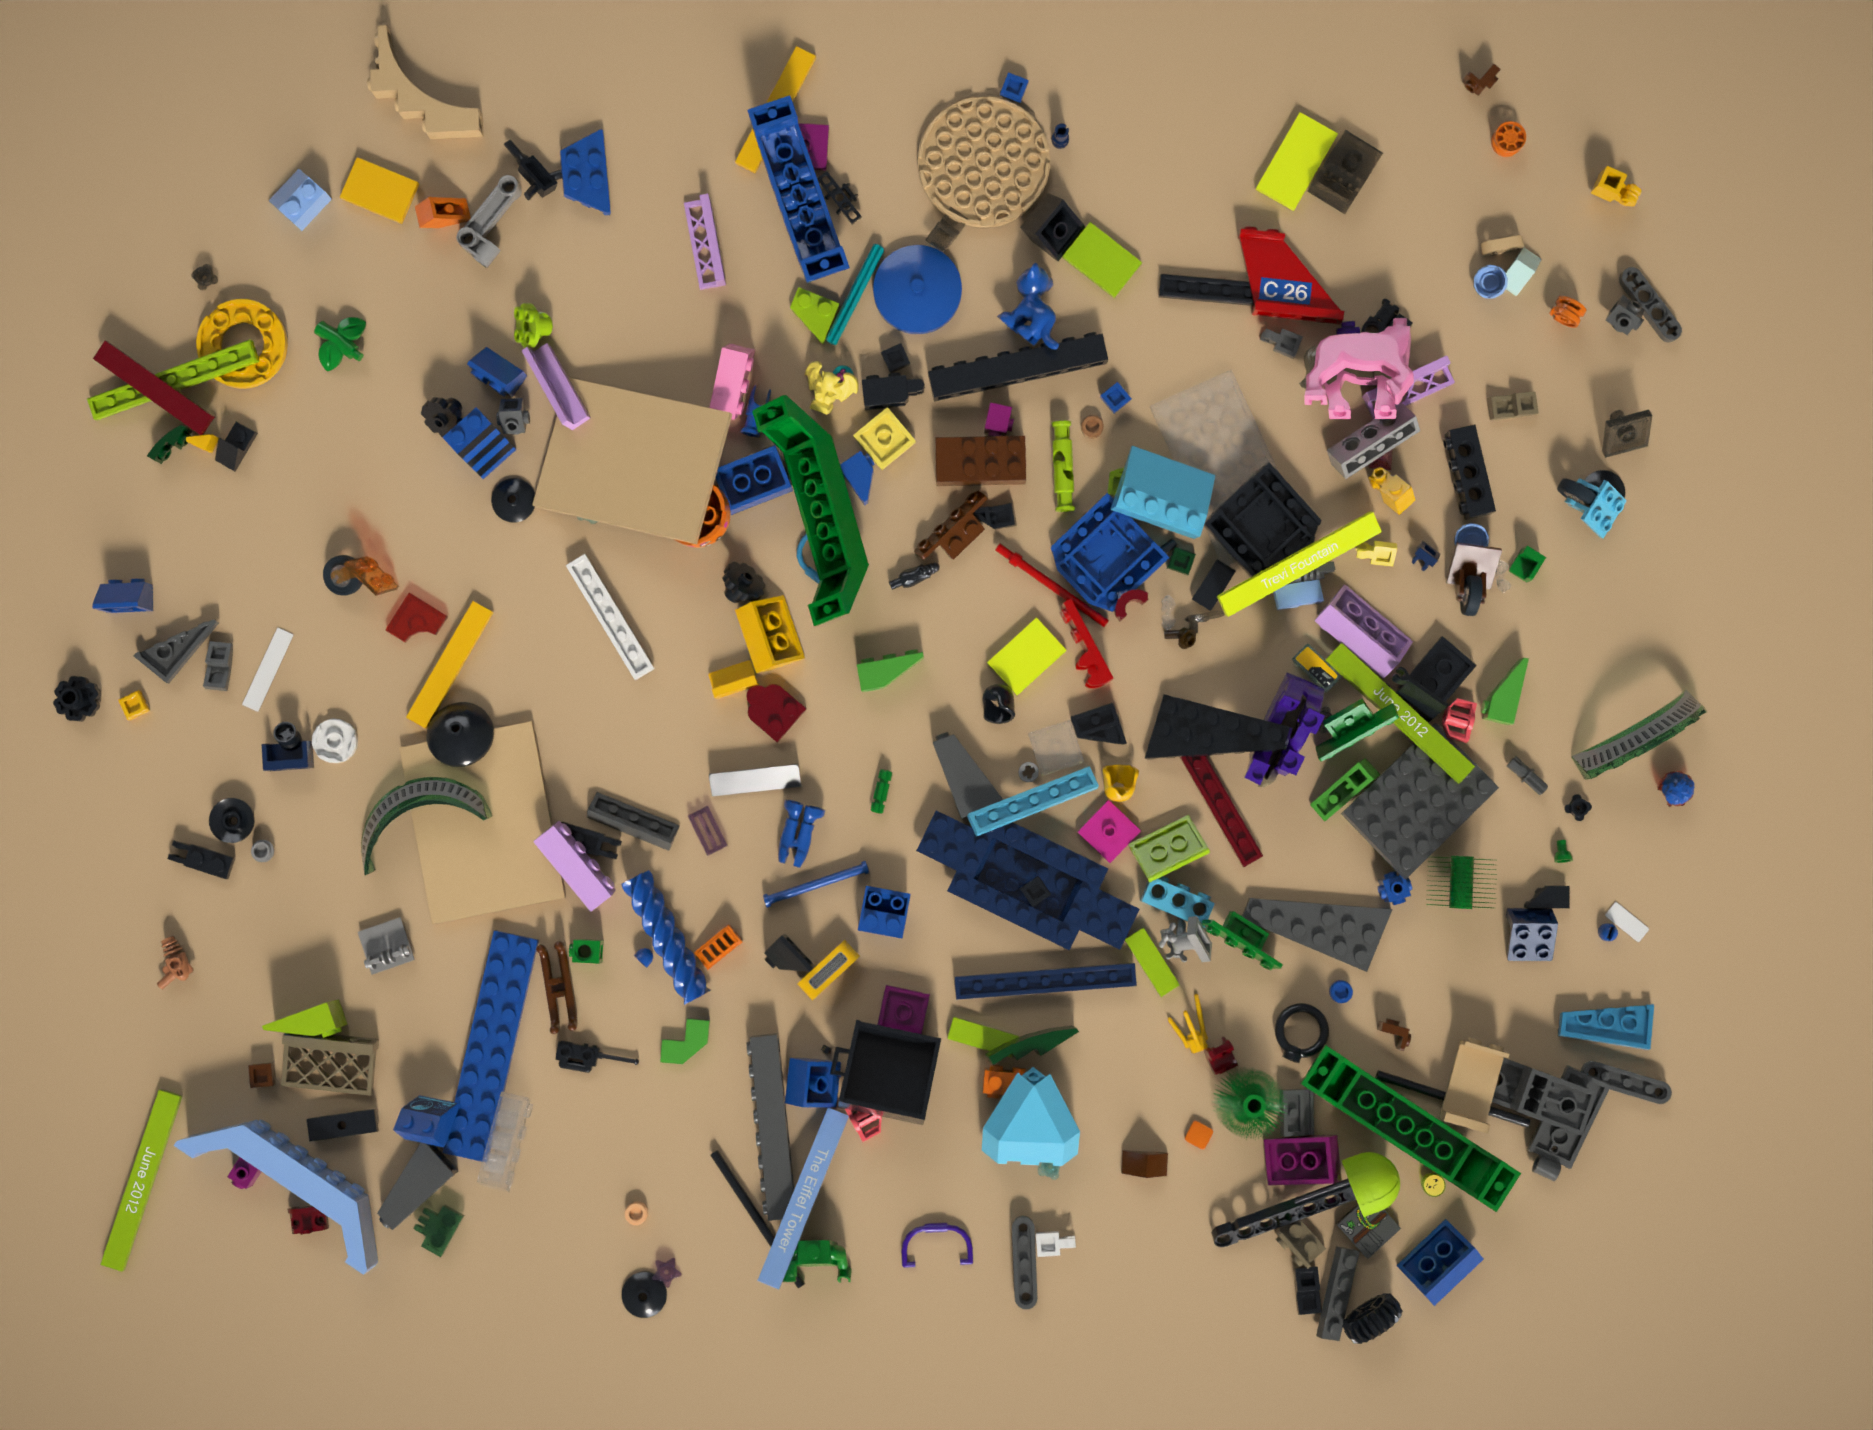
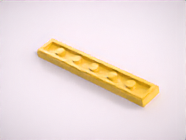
[735,46,816,173]
[406,601,494,729]

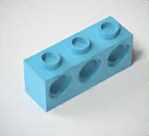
[1140,876,1215,928]

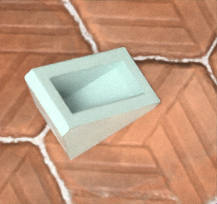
[1506,247,1542,296]

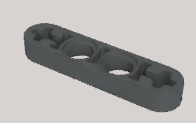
[1619,267,1682,342]

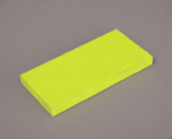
[1255,112,1338,211]

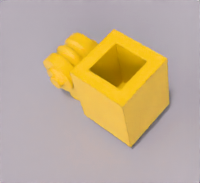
[1591,166,1642,206]
[1368,467,1415,515]

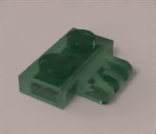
[413,1205,465,1257]

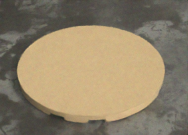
[918,96,1050,228]

